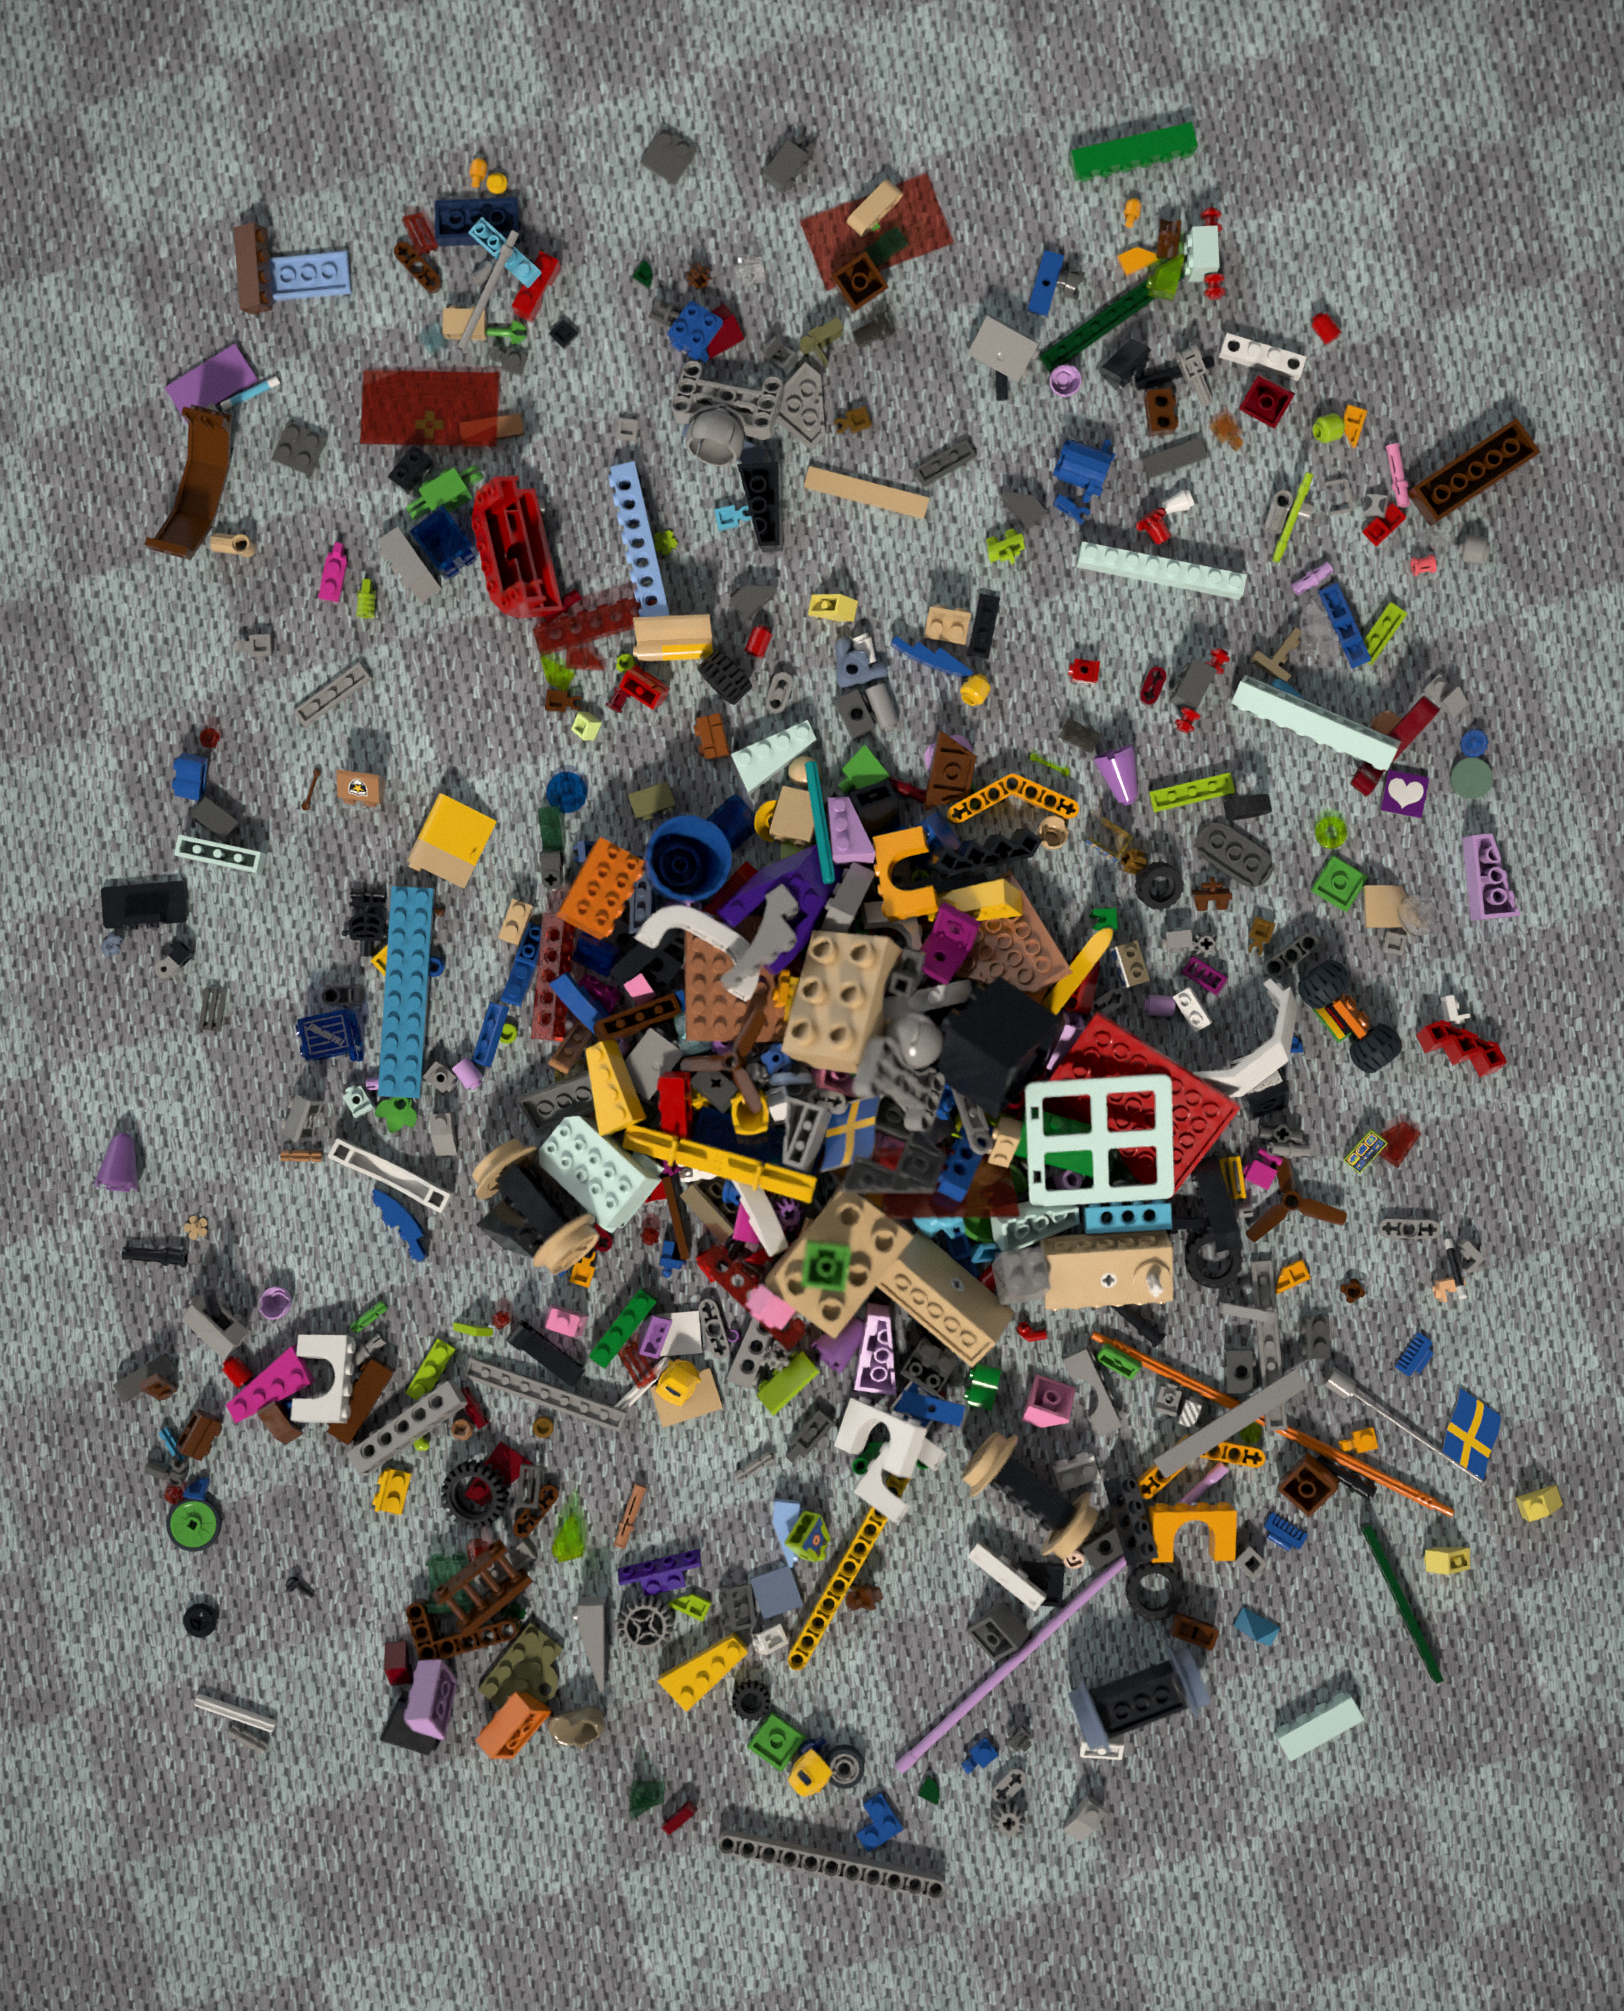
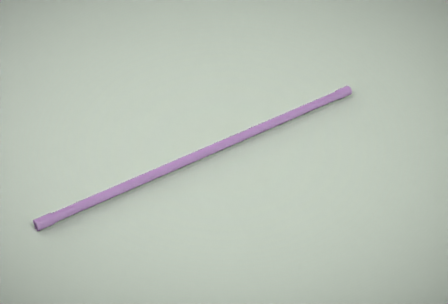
[895,1462,1229,1774]

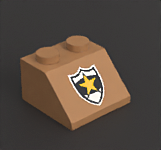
[336,769,386,808]

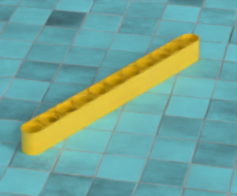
[788,1472,910,1671]

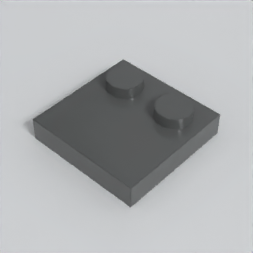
[640,127,697,186]

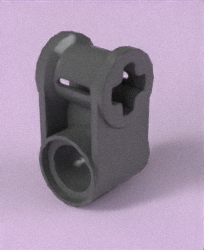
[539,850,563,891]
[321,984,363,1006]

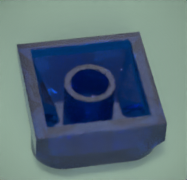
[706,793,756,852]

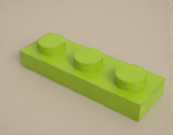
[1363,602,1408,666]
[405,1338,456,1401]

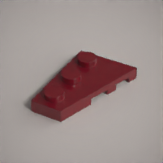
[465,1441,535,1506]

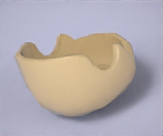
[788,756,822,789]
[1037,815,1069,850]

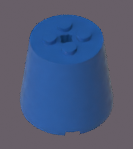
[644,815,731,901]

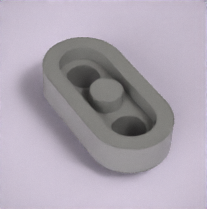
[766,672,793,714]

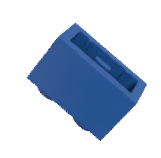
[912,811,961,872]

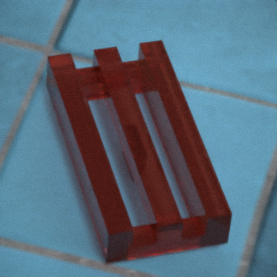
[402,212,438,256]
[618,1342,658,1389]

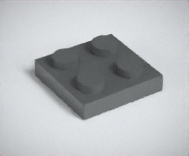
[271,421,327,477]

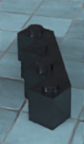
[926,828,1043,876]

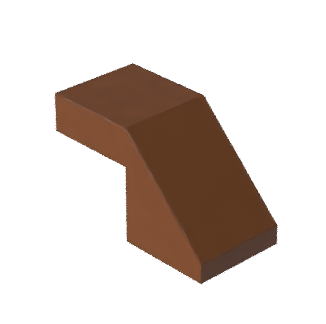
[257,1401,303,1444]

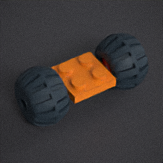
[1298,959,1402,1073]

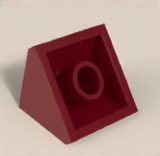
[706,304,745,360]
[1238,374,1295,429]

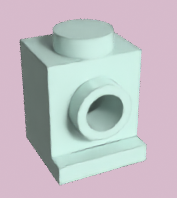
[342,1084,376,1118]

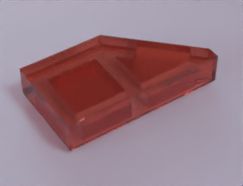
[566,648,605,671]

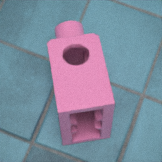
[544,1303,588,1337]

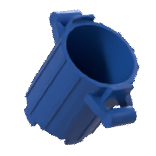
[1053,439,1116,503]

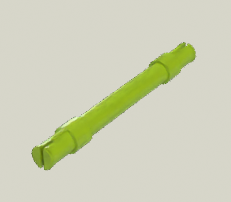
[1272,472,1314,563]

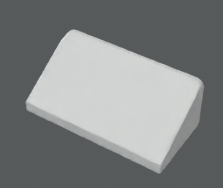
[1080,1731,1124,1760]

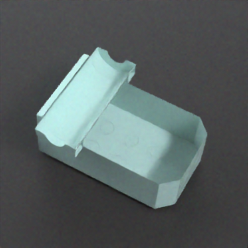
[539,1116,665,1233]

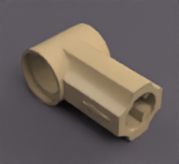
[210,533,256,557]

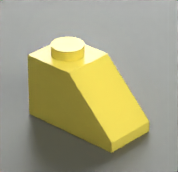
[808,594,858,622]
[1516,1484,1563,1522]
[1424,1547,1470,1575]

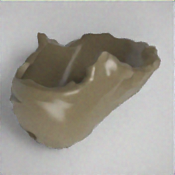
[547,1706,605,1750]

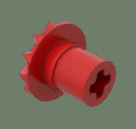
[1135,508,1172,545]

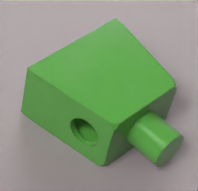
[837,745,889,795]

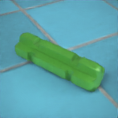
[350,1301,388,1334]

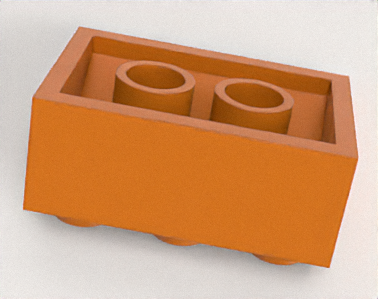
[476,1692,553,1759]

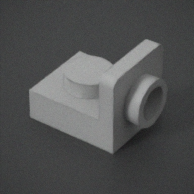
[1457,1239,1485,1273]

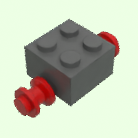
[1169,648,1230,734]

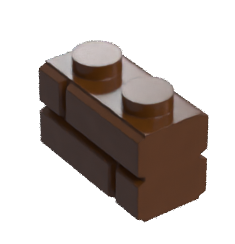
[176,1409,222,1461]

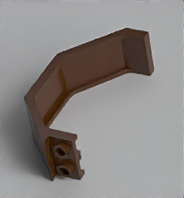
[144,404,232,560]

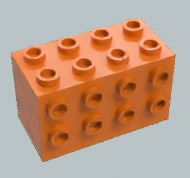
[555,837,645,940]

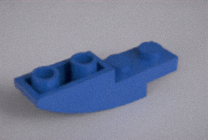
[501,922,549,1007]
[372,1188,428,1262]

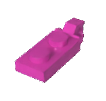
[318,542,348,603]

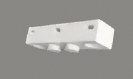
[1218,333,1306,381]
[968,1540,1047,1611]

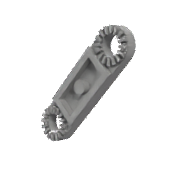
[951,1087,993,1155]

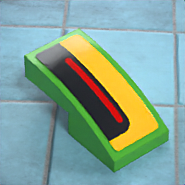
[1312,1001,1354,1043]

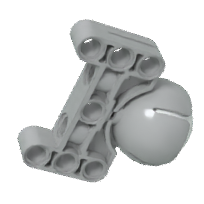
[853,1013,945,1131]

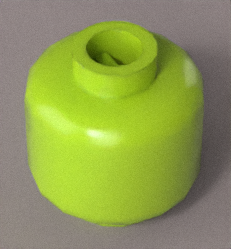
[1312,413,1345,444]

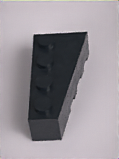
[737,462,783,552]
[1190,1155,1240,1253]

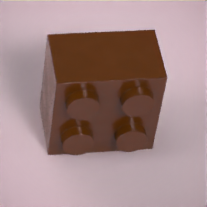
[829,251,889,314]
[1277,1452,1340,1518]

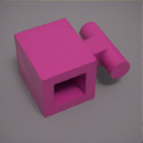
[1242,1147,1284,1190]

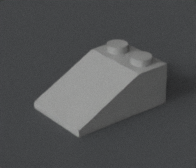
[282,1094,324,1142]

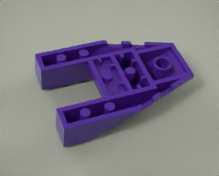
[715,844,844,975]

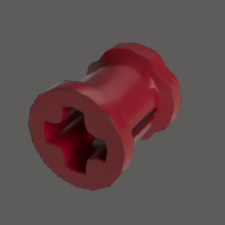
[605,687,631,714]

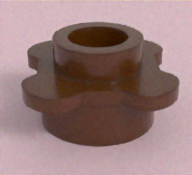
[1340,1278,1365,1303]

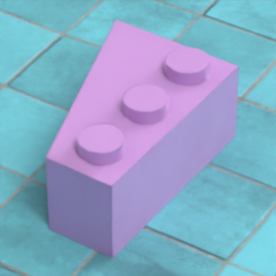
[826,797,875,866]

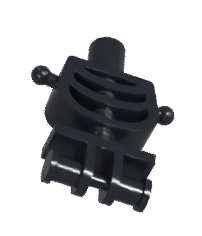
[342,887,388,957]

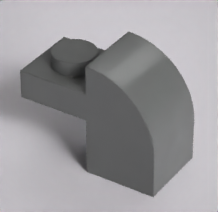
[889,946,927,999]

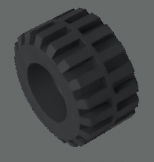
[698,649,752,705]

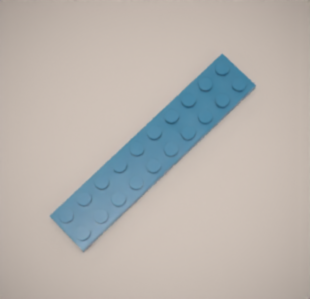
[378,886,435,1098]

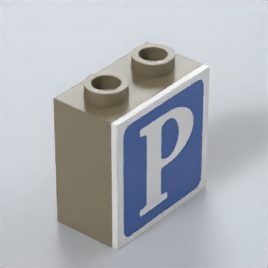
[1110,940,1150,989]

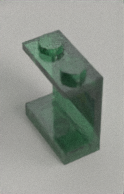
[425,1552,473,1613]

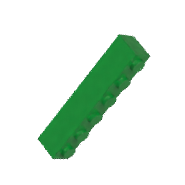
[1069,122,1198,182]

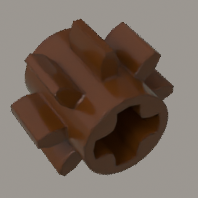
[685,261,712,290]

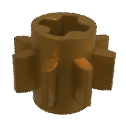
[1121,848,1147,875]

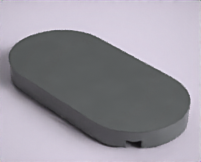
[1196,822,1273,887]

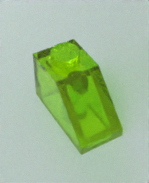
[1146,254,1185,301]
[551,1512,585,1563]

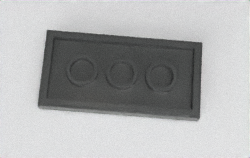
[517,1070,595,1132]

